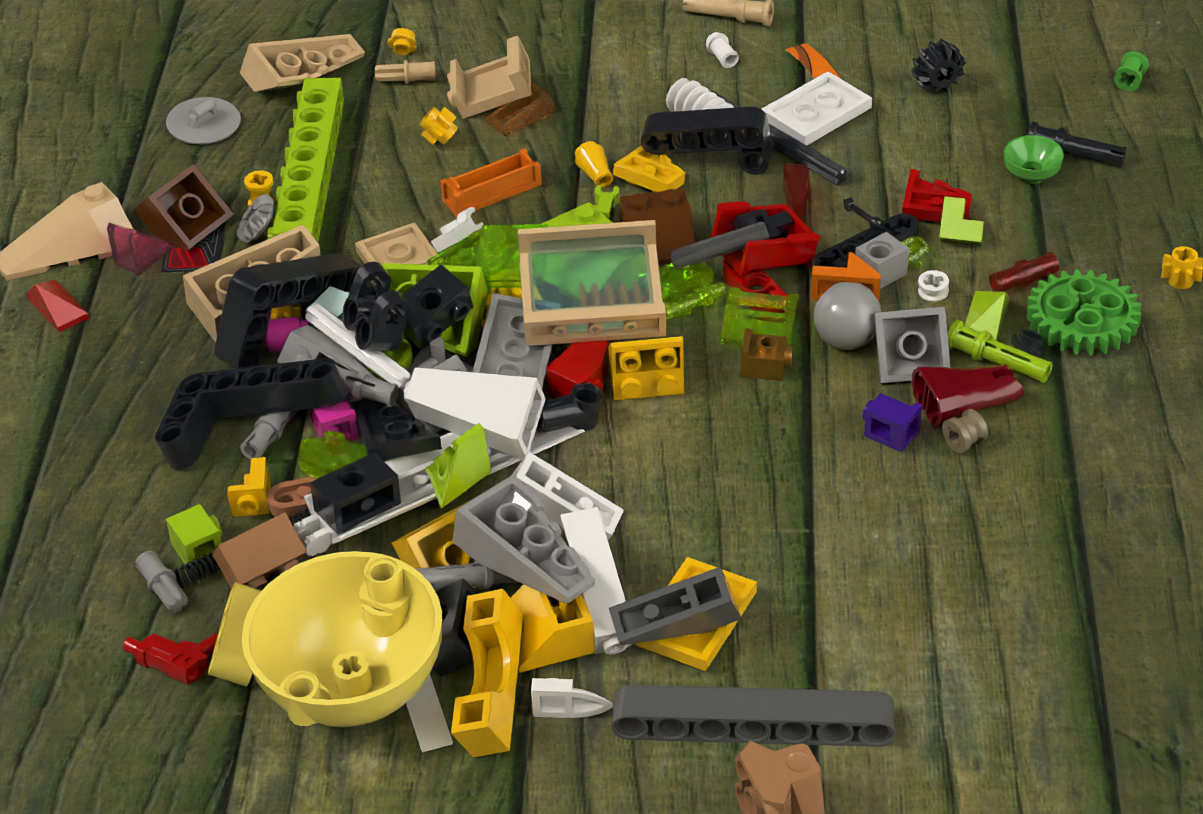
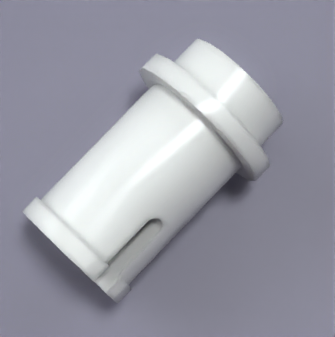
[706,32,739,68]

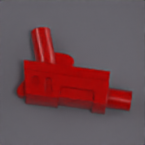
[123,633,218,685]

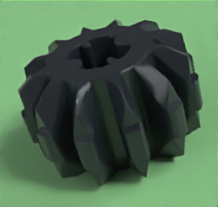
[911,39,966,94]

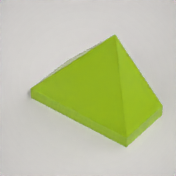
[965,291,1009,341]

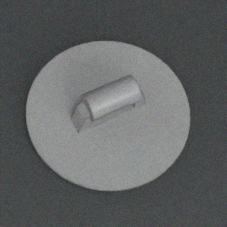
[166,97,241,145]

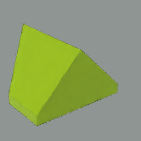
[424,423,491,509]

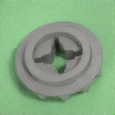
[237,194,274,243]

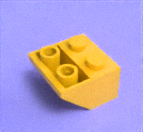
[608,336,684,400]
[511,584,595,673]

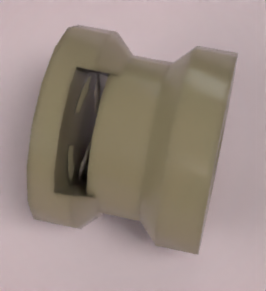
[942,409,988,454]

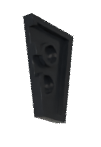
[352,399,442,461]

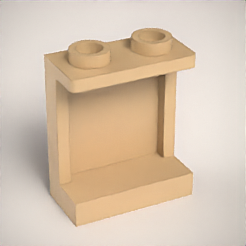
[447,36,531,119]

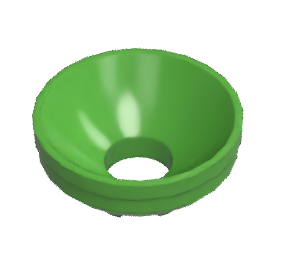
[1004,135,1064,184]

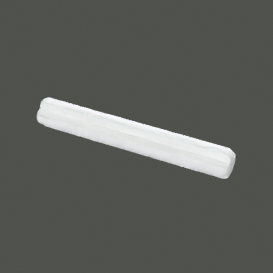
[305,304,412,388]

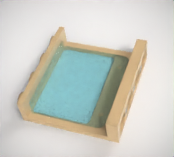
[518,220,666,346]

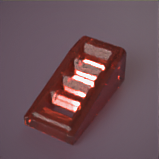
[783,163,810,222]

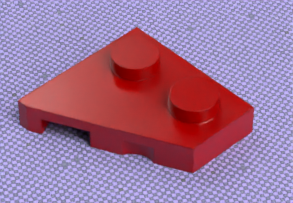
[902,169,972,222]

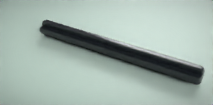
[710,91,847,185]

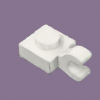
[431,207,484,252]

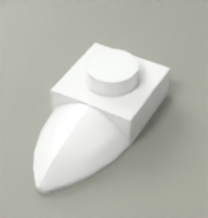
[531,678,613,718]

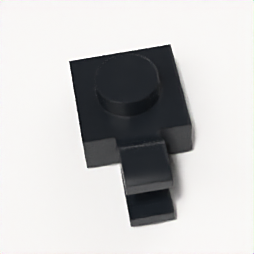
[733,209,794,239]

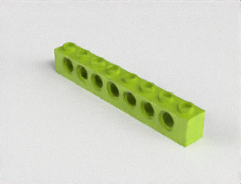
[267,78,344,242]

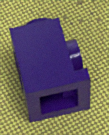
[862,393,922,452]

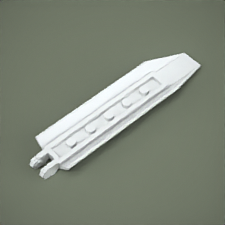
[293,426,585,556]

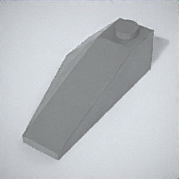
[453,475,595,604]

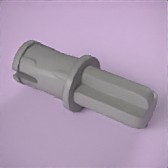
[135,551,188,613]

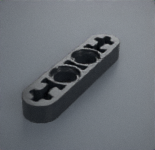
[811,214,919,277]

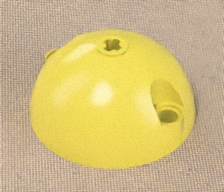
[242,551,442,727]

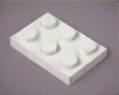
[762,72,872,145]

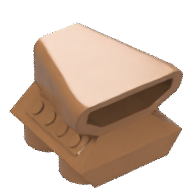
[735,741,825,814]

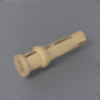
[683,0,774,26]

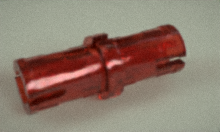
[989,252,1059,292]

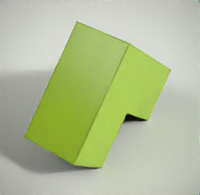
[939,196,984,245]

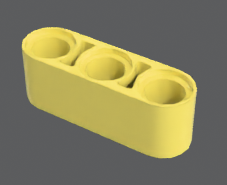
[208,582,261,687]

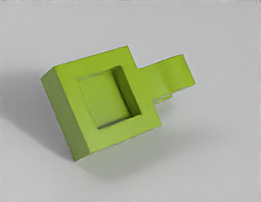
[593,185,619,223]

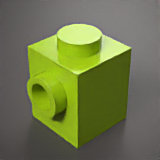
[166,504,223,572]

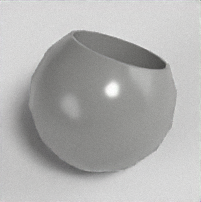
[813,282,882,350]

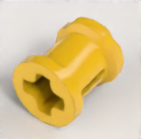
[244,170,277,207]

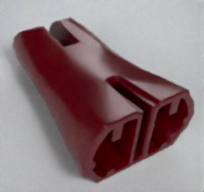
[912,364,1024,429]

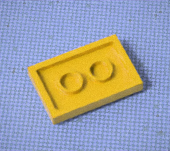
[635,557,757,672]

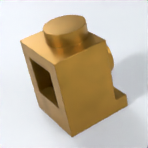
[741,328,793,381]

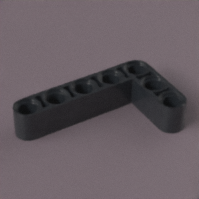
[214,253,368,369]
[155,358,348,470]

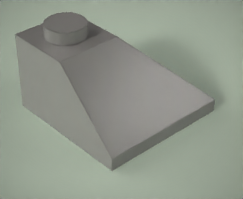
[874,307,950,383]

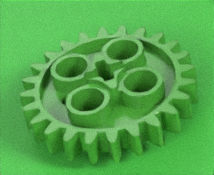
[1026,269,1142,355]

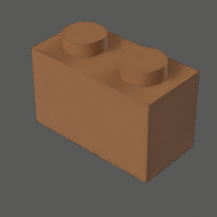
[213,512,307,590]

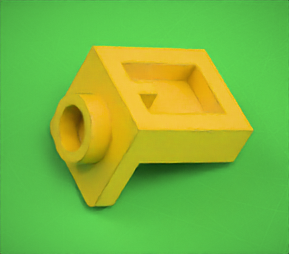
[227,457,271,517]

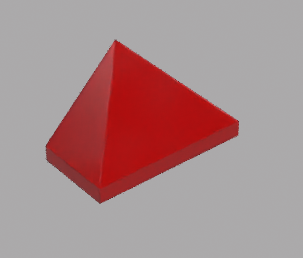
[26,280,89,332]

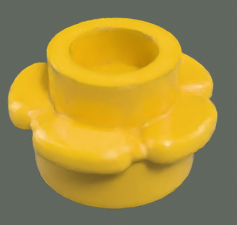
[387,28,417,56]

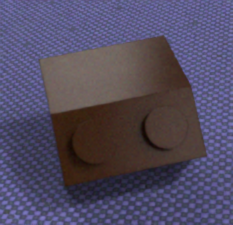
[134,164,234,251]
[619,188,695,265]

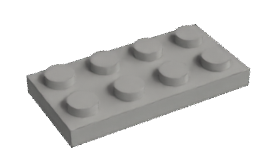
[472,293,561,389]

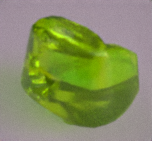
[901,237,930,268]

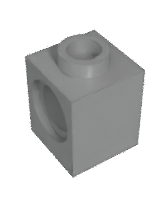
[855,232,909,289]

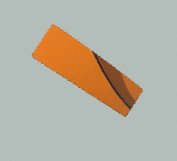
[785,43,841,79]

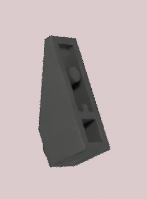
[609,567,741,645]

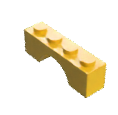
[451,589,523,758]

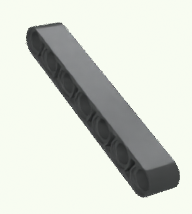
[612,685,895,747]

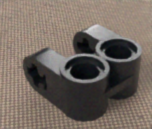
[342,262,411,351]

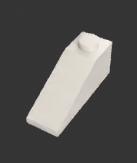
[512,452,624,539]

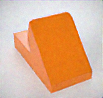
[811,252,881,302]

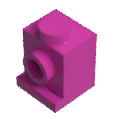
[310,400,359,449]

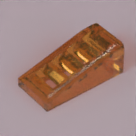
[486,82,557,136]

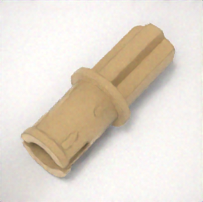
[375,60,436,84]

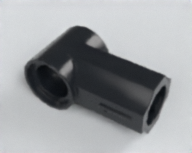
[536,383,603,434]

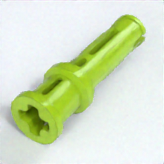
[947,319,1053,383]

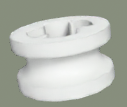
[918,270,949,302]

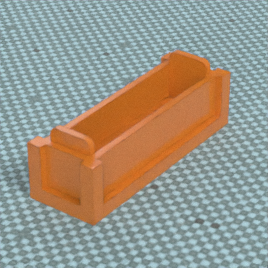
[440,148,542,217]

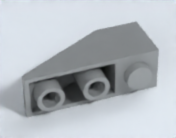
[277,325,377,406]

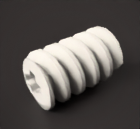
[666,78,734,112]

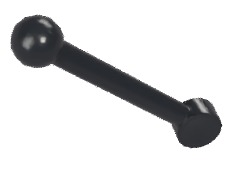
[843,197,882,230]

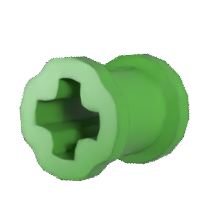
[1114,51,1149,92]

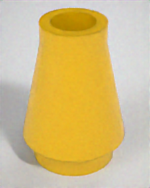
[575,141,614,188]

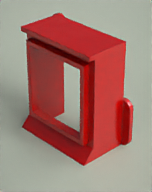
[711,201,821,278]

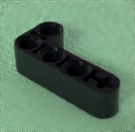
[641,107,772,175]

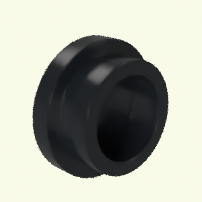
[1010,328,1045,356]

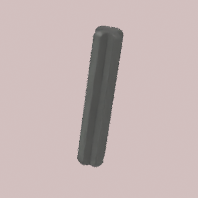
[670,222,769,269]

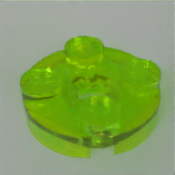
[298,431,367,479]

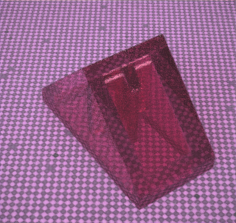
[107,222,173,276]

